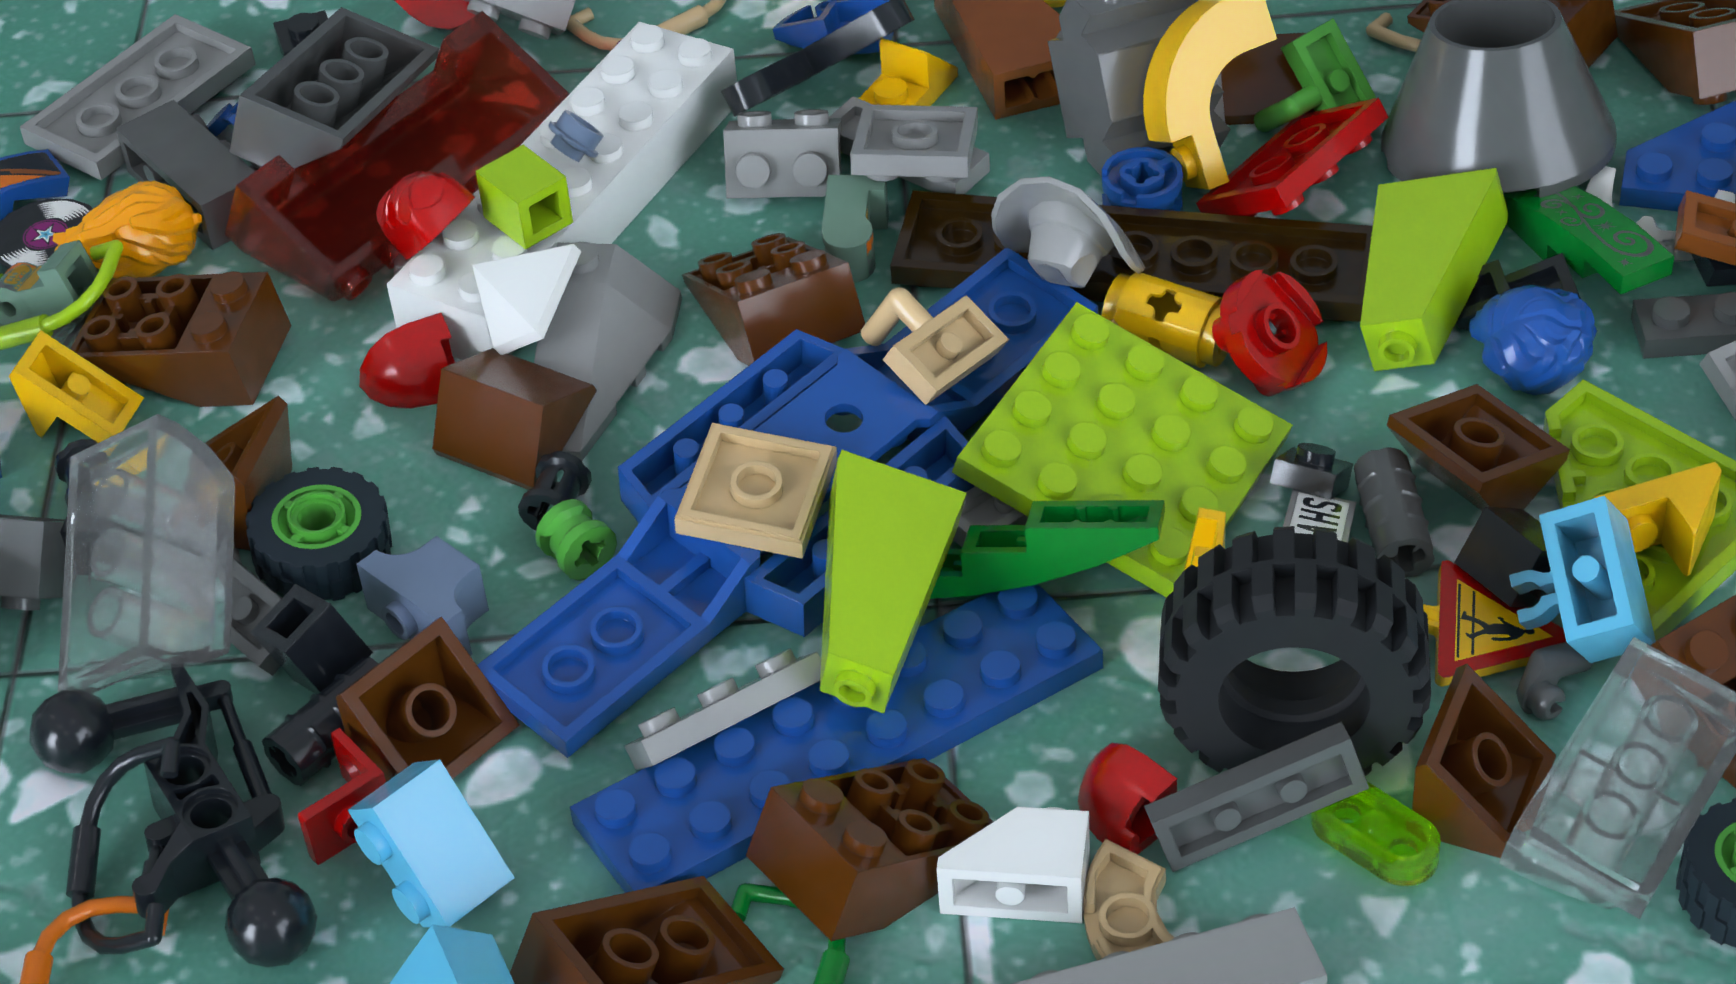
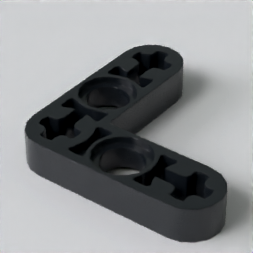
[721,0,915,117]

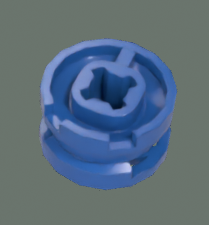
[1102,147,1183,211]

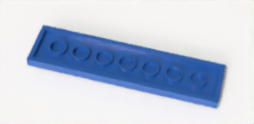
[570,584,1103,893]

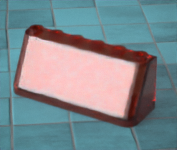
[225,11,570,301]

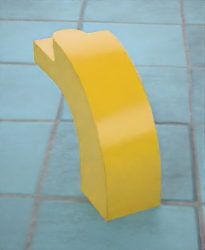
[1143,0,1277,190]

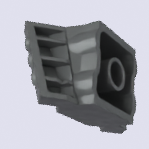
[1048,0,1231,177]

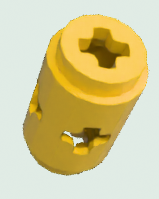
[1101,272,1228,368]

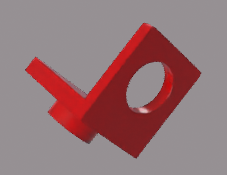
[298,728,386,865]

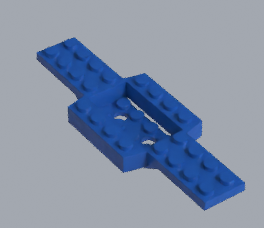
[477,247,1099,758]

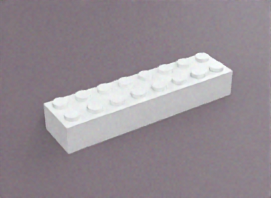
[387,22,737,360]

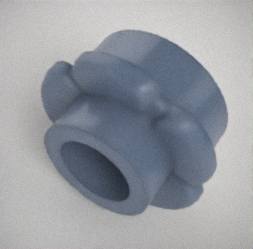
[548,110,604,162]

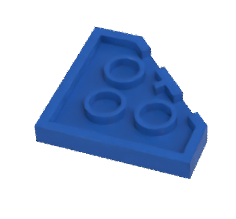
[1619,100,1736,212]

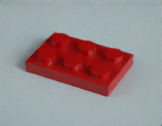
[1196,97,1389,217]

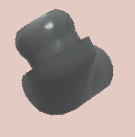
[1516,642,1593,720]

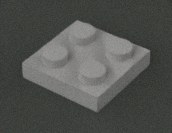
[850,104,978,183]

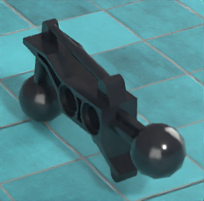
[29,661,317,967]

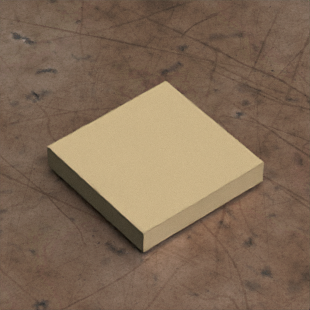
[675,423,837,559]

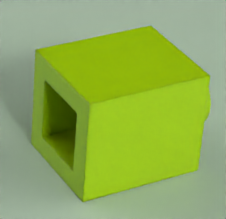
[475,144,573,250]

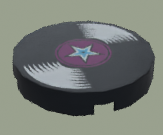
[0,199,93,274]

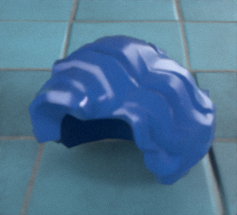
[1469,285,1597,395]

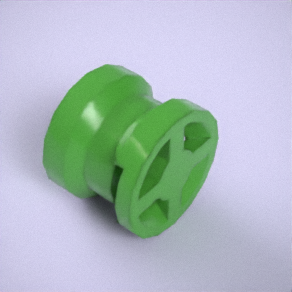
[535,499,617,581]

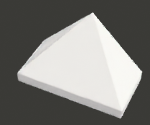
[472,244,581,355]

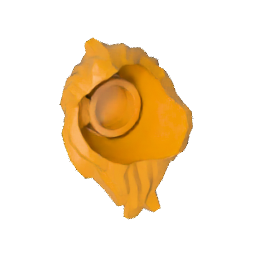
[53,180,202,279]

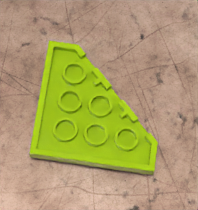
[1543,379,1736,656]

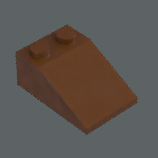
[1614,0,1736,105]
[510,876,784,984]

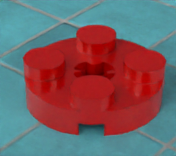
[1212,269,1328,397]

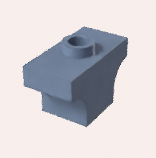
[357,536,489,656]

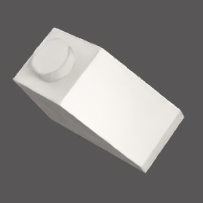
[937,807,1090,923]

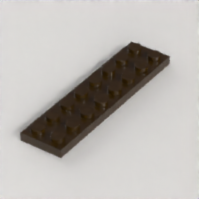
[890,190,1373,322]

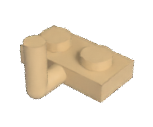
[861,287,1009,405]

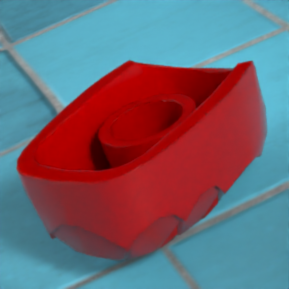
[376,171,475,260]

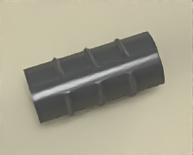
[1354,447,1435,578]

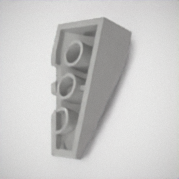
[534,242,682,461]

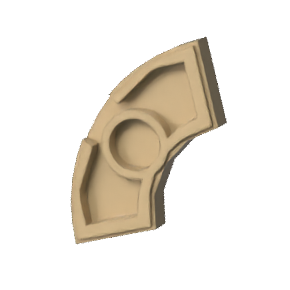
[1083,839,1175,960]

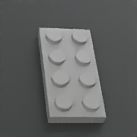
[20,14,256,181]

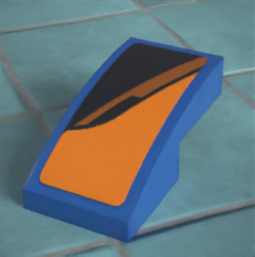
[0,149,70,221]

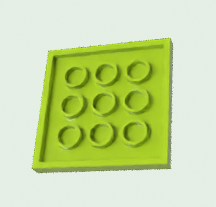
[952,302,1293,597]

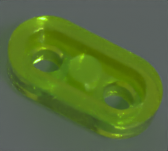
[1311,782,1441,886]

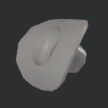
[991,176,1145,288]

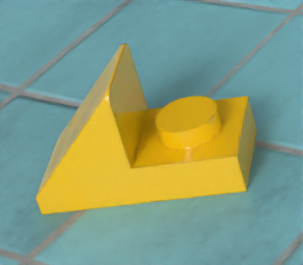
[858,38,958,106]
[9,330,144,450]
[1594,462,1722,576]

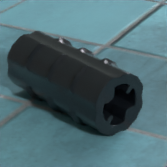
[262,656,378,786]

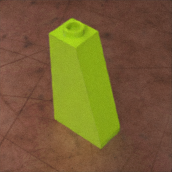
[1360,168,1508,371]
[820,450,967,713]

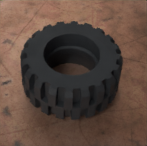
[1158,526,1431,776]

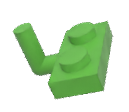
[1254,18,1376,132]

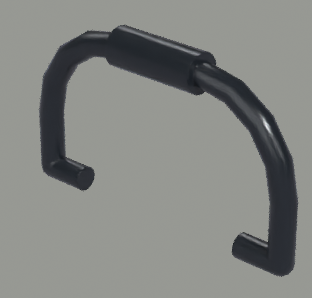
[66,737,181,954]

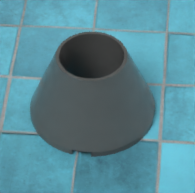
[1381,0,1617,198]

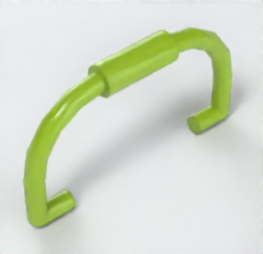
[0,240,123,350]

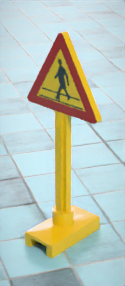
[1184,507,1566,687]

